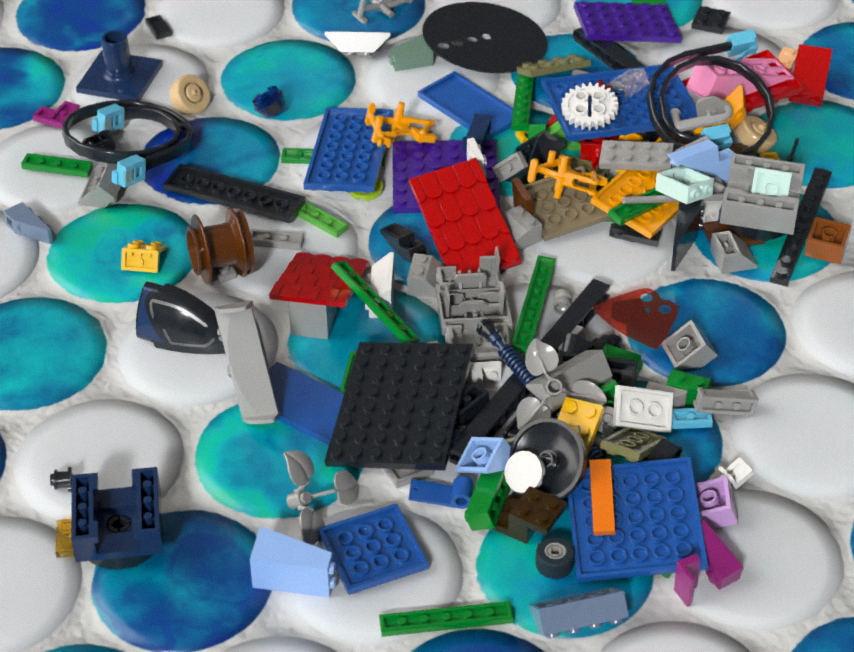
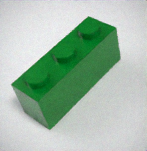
[464,471,510,531]

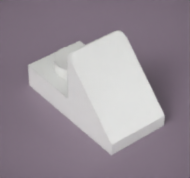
[467,361,502,387]

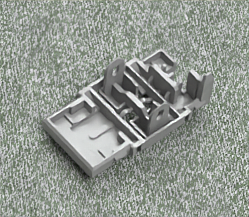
[435,246,513,362]

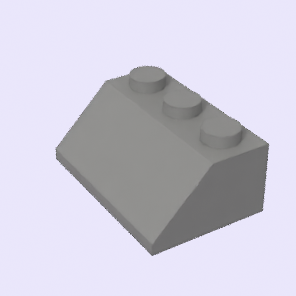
[78,162,123,208]

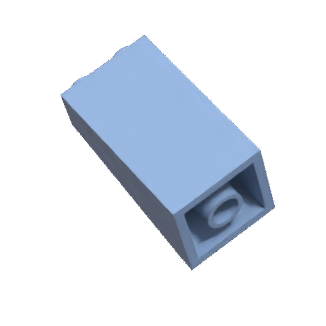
[250,527,337,597]

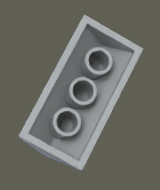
[526,350,612,412]

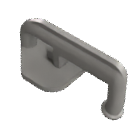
[670,95,733,132]

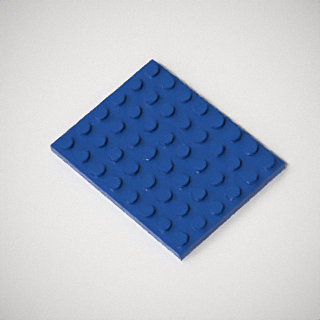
[541,64,697,142]

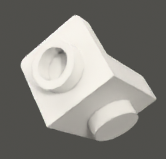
[718,457,755,490]

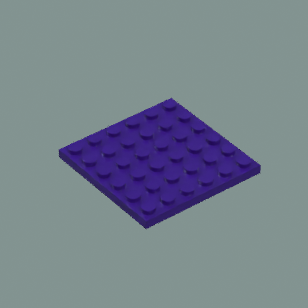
[392,139,500,213]

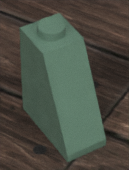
[389,34,433,71]

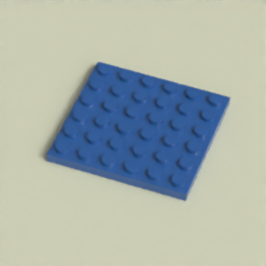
[568,457,708,582]

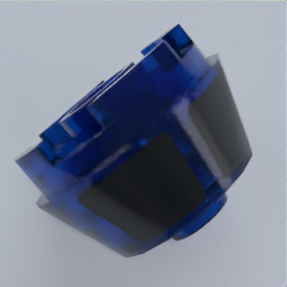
[252,85,286,118]

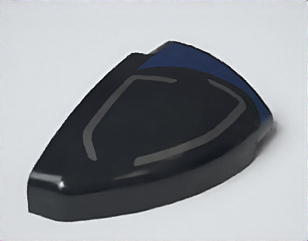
[136,281,226,354]

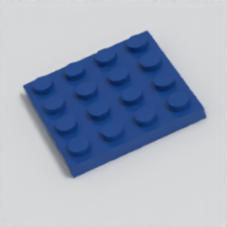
[318,503,429,595]

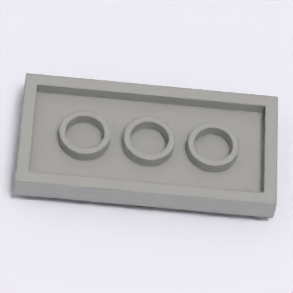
[599,140,674,171]

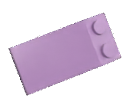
[695,476,738,529]

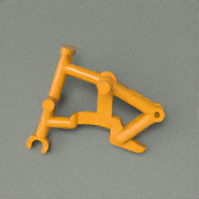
[365,102,437,148]
[527,150,608,199]

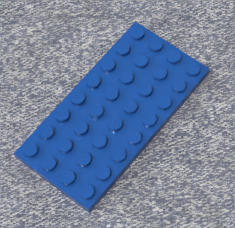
[303,107,394,193]

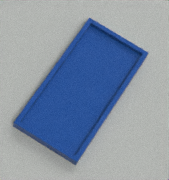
[418,71,513,140]
[269,362,344,445]

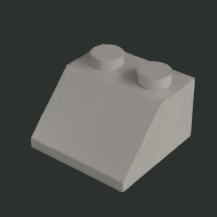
[407,253,445,298]
[661,320,718,370]

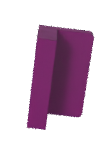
[674,554,700,607]

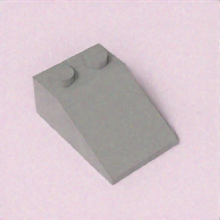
[502,205,542,252]

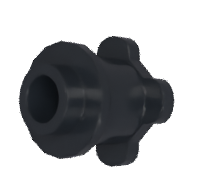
[50,467,73,492]

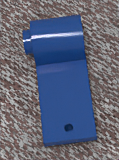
[408,476,474,509]

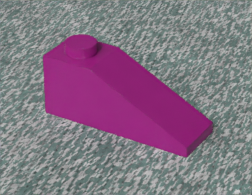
[701,520,744,590]

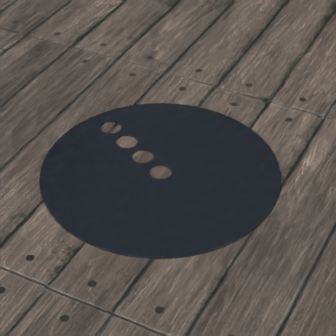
[422,2,547,73]

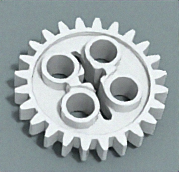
[561,82,618,130]

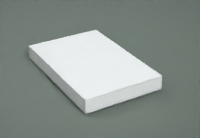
[613,385,674,433]

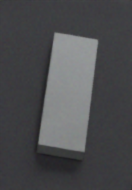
[250,229,304,250]

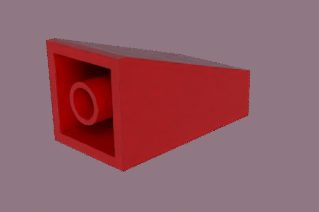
[788,44,832,106]

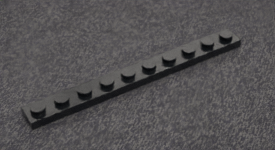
[770,168,832,287]

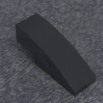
[379,223,427,263]

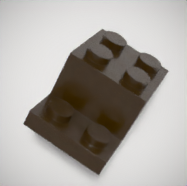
[493,486,567,544]

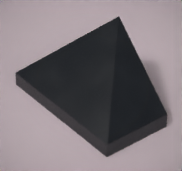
[537,130,566,163]

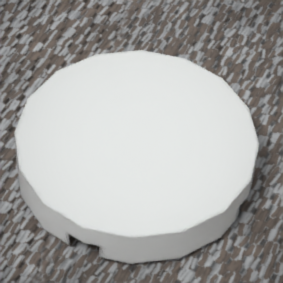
[504,451,545,493]

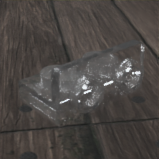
[608,68,649,98]

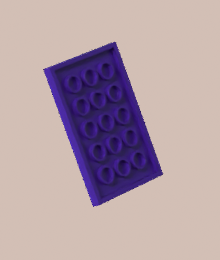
[574,1,682,43]

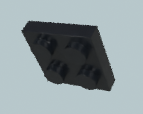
[691,6,731,34]

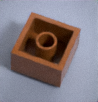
[804,217,852,265]

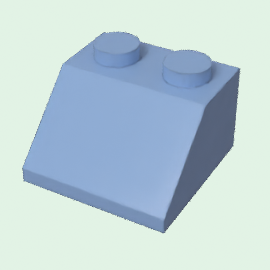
[455,437,510,474]

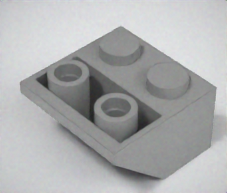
[710,231,757,274]

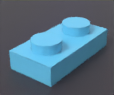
[672,408,713,429]

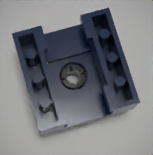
[71,467,164,570]

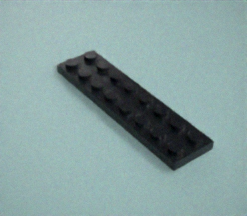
[163,164,306,223]

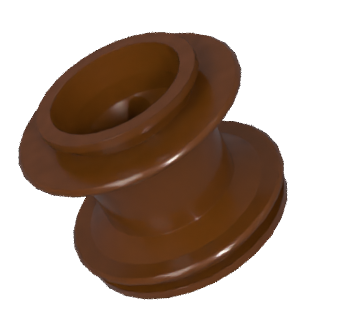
[186,208,255,284]

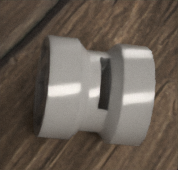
[553,289,572,315]

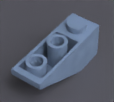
[4,202,53,244]

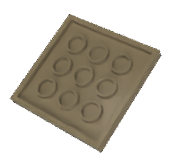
[524,166,611,242]

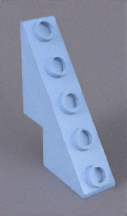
[667,139,736,184]

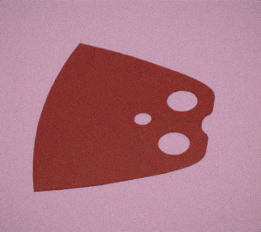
[592,288,678,349]

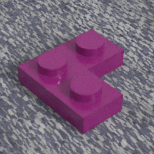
[33,101,80,129]

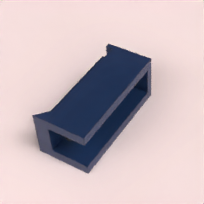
[463,113,491,153]

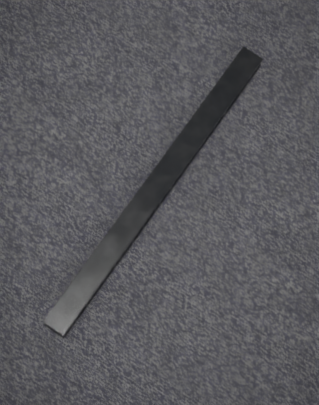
[449,278,610,465]

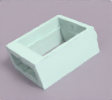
[656,165,714,204]

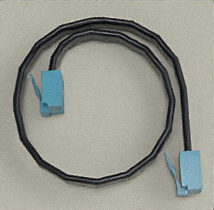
[646,29,775,156]
[62,100,193,188]

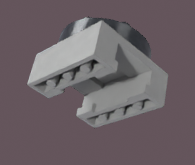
[720,153,805,241]

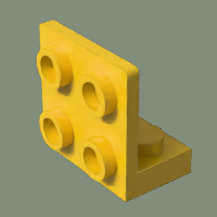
[121,240,167,273]

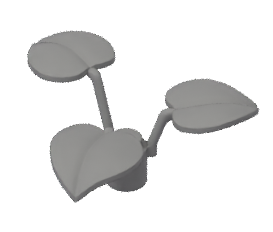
[516,339,607,430]
[283,450,358,545]

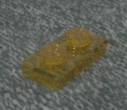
[55,519,74,558]

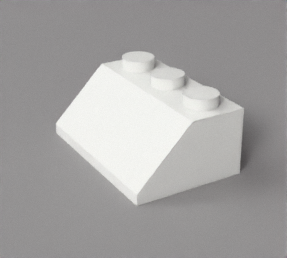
[365,252,395,318]

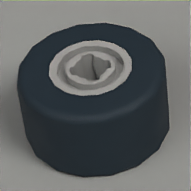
[535,537,575,579]

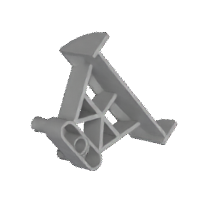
[214,300,281,424]

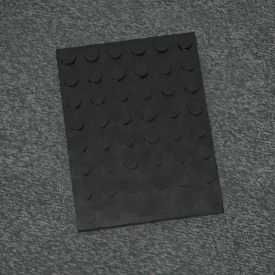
[324,342,474,471]

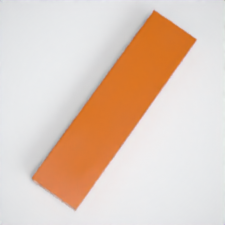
[590,459,615,536]

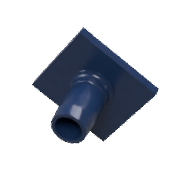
[76,30,163,101]

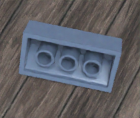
[529,587,629,638]

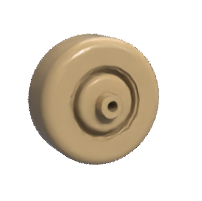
[169,74,210,115]
[735,115,777,153]

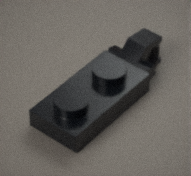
[609,223,662,247]

